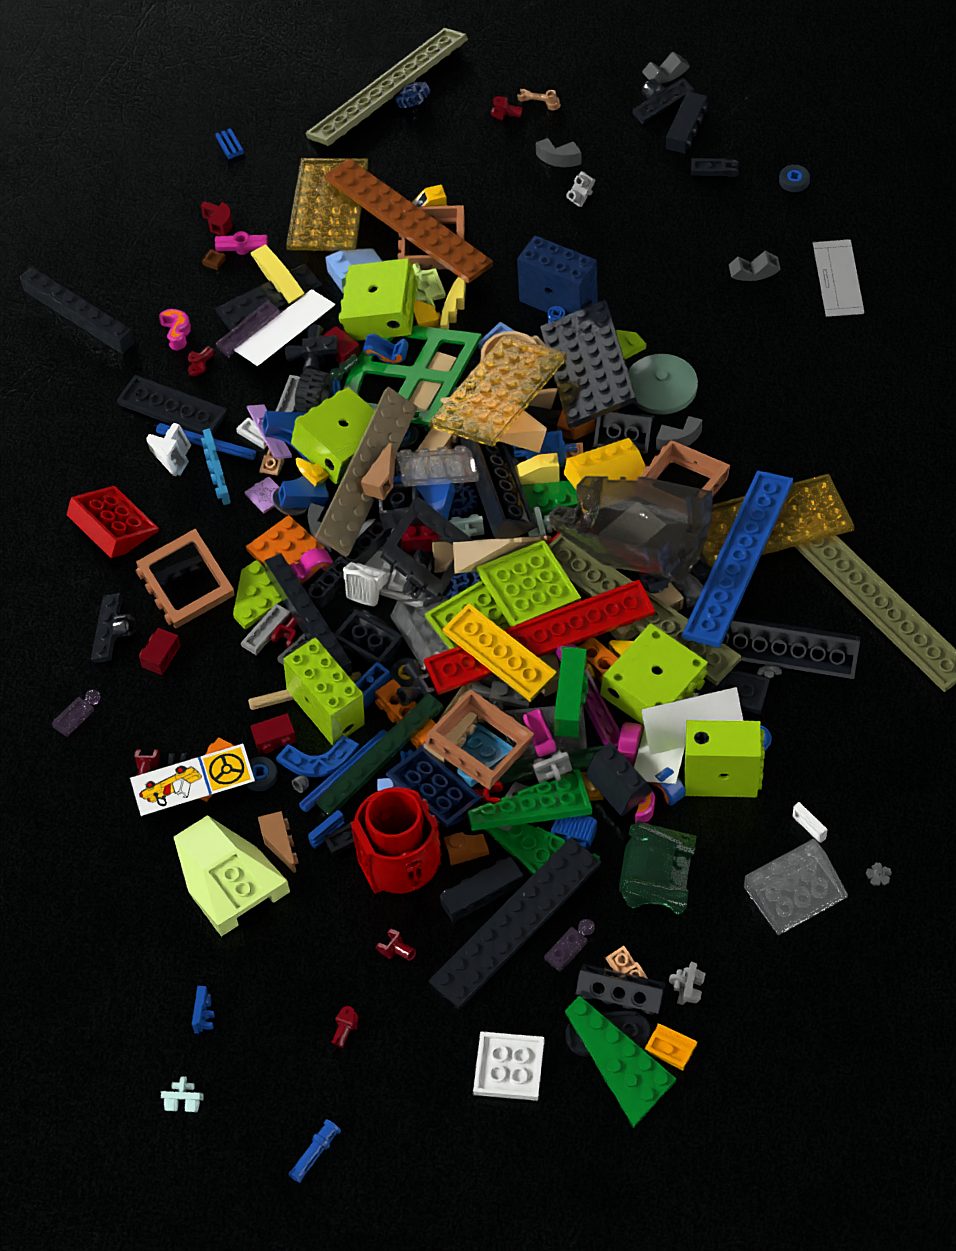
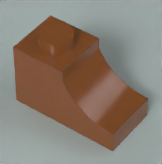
[443,832,489,866]

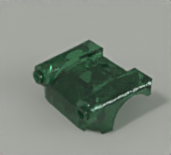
[619,821,697,915]

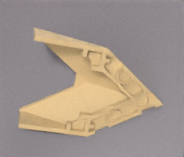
[440,388,557,453]
[432,536,551,573]

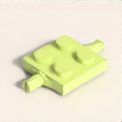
[412,263,446,308]

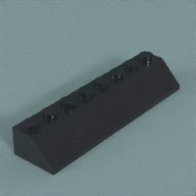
[459,422,536,539]
[722,617,861,679]

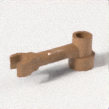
[517,89,561,110]

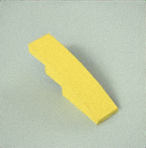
[251,244,304,304]
[440,276,466,330]

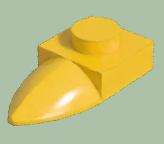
[296,458,330,487]

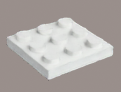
[473,1032,544,1100]

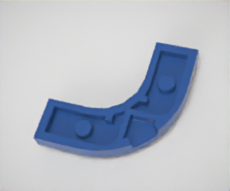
[276,735,359,777]

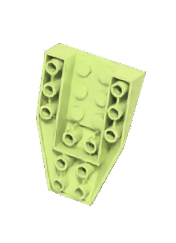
[174,815,290,937]

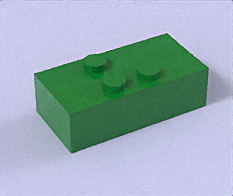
[554,647,588,738]

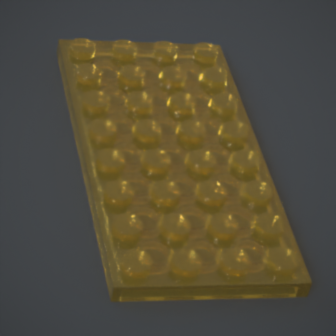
[286,158,368,251]
[429,335,567,447]
[687,474,854,568]

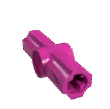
[215,232,268,255]

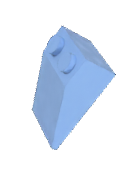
[326,249,381,293]

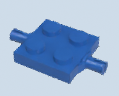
[514,430,577,468]

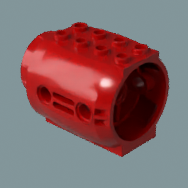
[350,787,442,894]

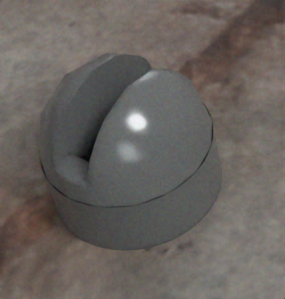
[292,775,309,793]

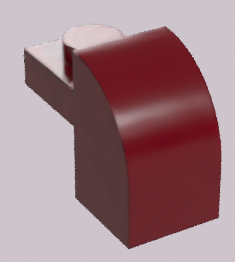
[201,201,233,236]

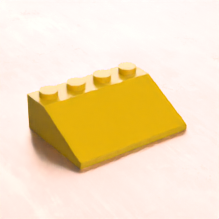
[563,438,654,511]

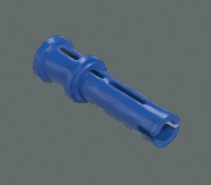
[289,1119,341,1183]

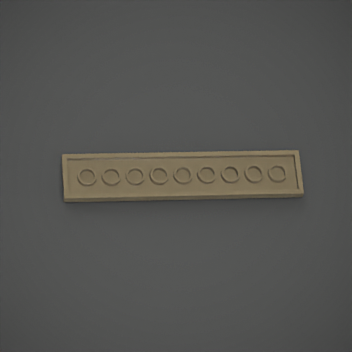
[315,387,418,557]

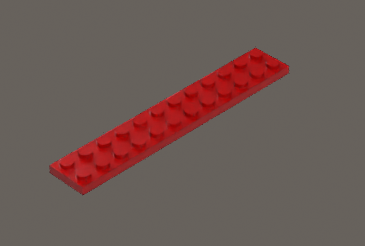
[424,580,655,695]

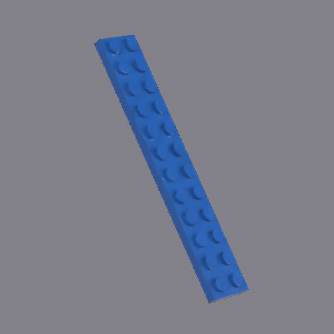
[682,471,793,648]

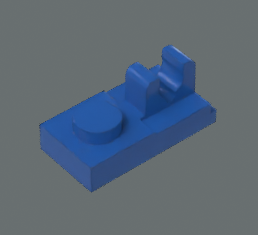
[192,986,215,1034]

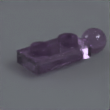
[52,689,101,737]
[544,919,595,972]

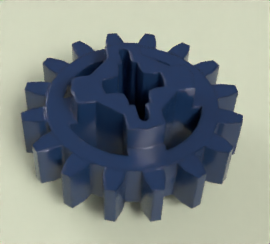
[395,82,430,108]
[449,482,478,519]
[444,571,482,599]

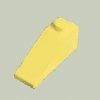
[515,453,560,485]

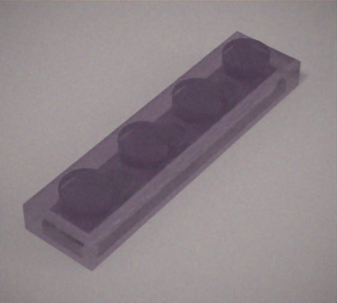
[216,300,281,357]

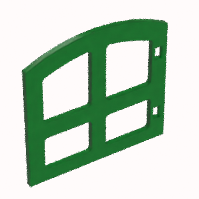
[344,325,482,426]

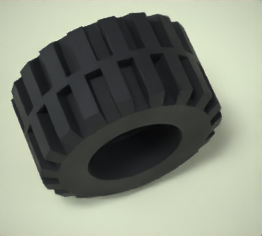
[295,368,332,413]

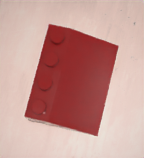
[67,486,159,558]

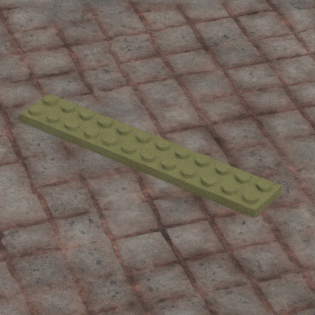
[306,28,468,146]
[790,519,956,692]
[548,533,741,686]

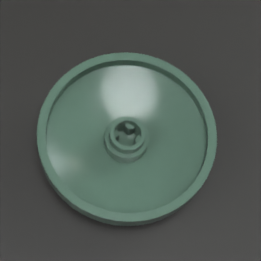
[628,354,698,414]

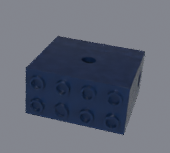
[517,236,598,316]

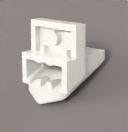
[147,423,191,476]
[343,562,392,607]

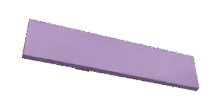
[247,405,292,459]

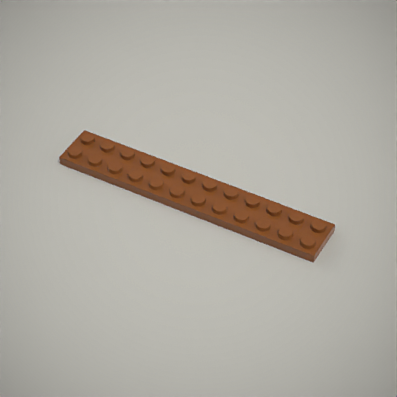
[325,159,493,283]

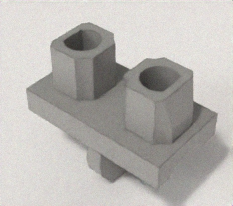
[566,171,596,207]
[533,750,572,783]
[669,962,705,1005]

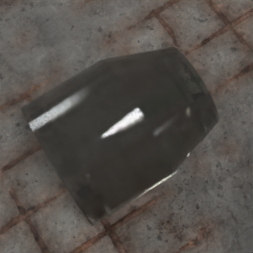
[549,476,712,581]

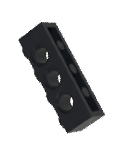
[576,964,666,1014]

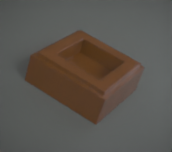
[202,250,226,270]

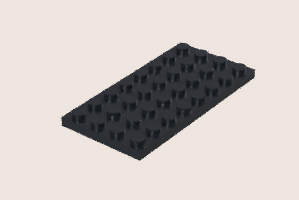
[540,299,637,429]

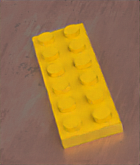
[442,604,557,702]

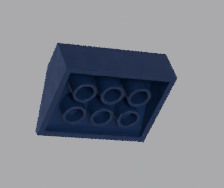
[386,746,482,827]

